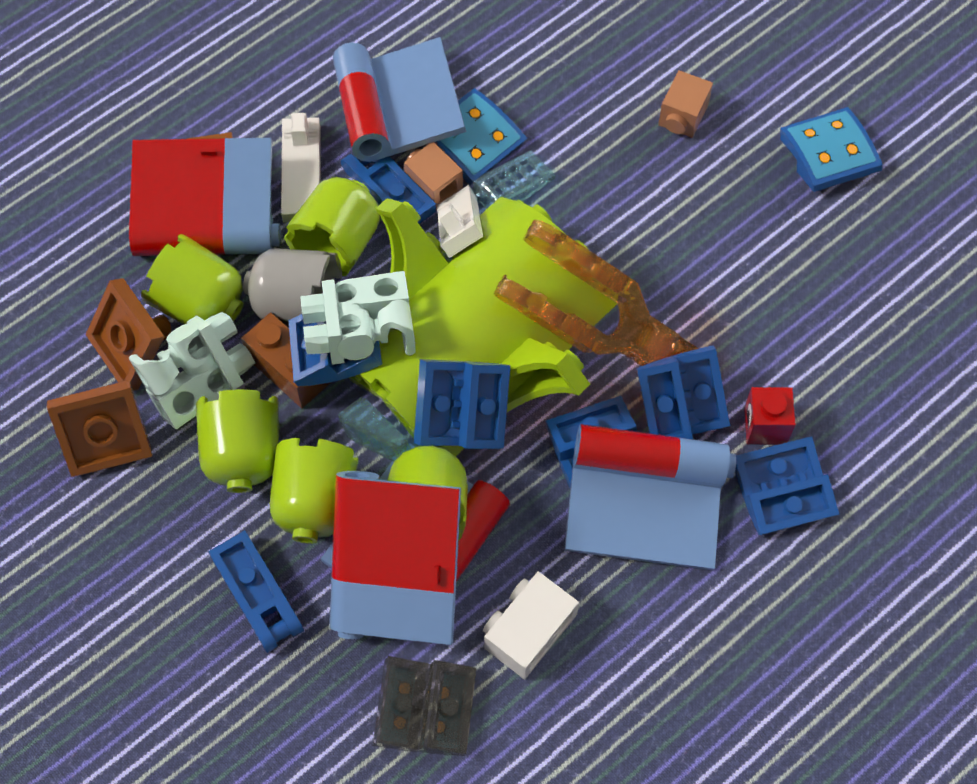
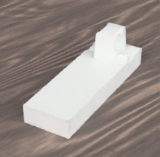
[281,113,321,222]
[437,185,483,258]

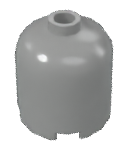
[243,248,342,325]

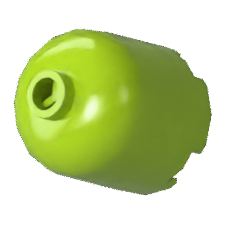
[284,177,380,276]
[141,234,244,325]
[196,389,279,493]
[270,438,359,544]
[387,445,468,541]

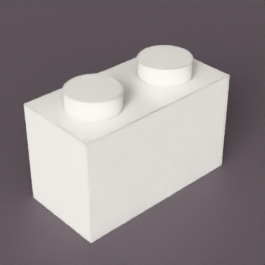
[483,571,579,680]

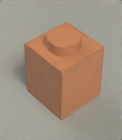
[658,70,713,138]
[404,142,463,210]

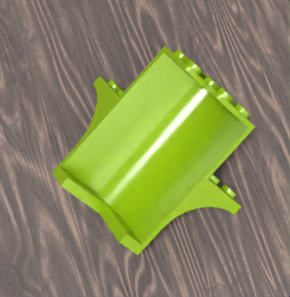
[349,197,619,456]

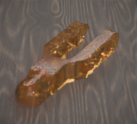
[494,220,699,366]

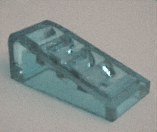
[473,151,555,209]
[338,397,411,462]

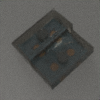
[372,656,476,756]

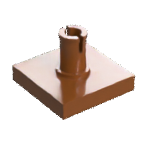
[85,278,171,391]
[47,380,152,477]

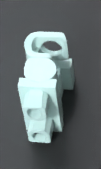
[300,271,416,365]
[129,312,255,429]

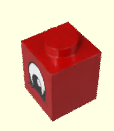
[744,387,796,445]

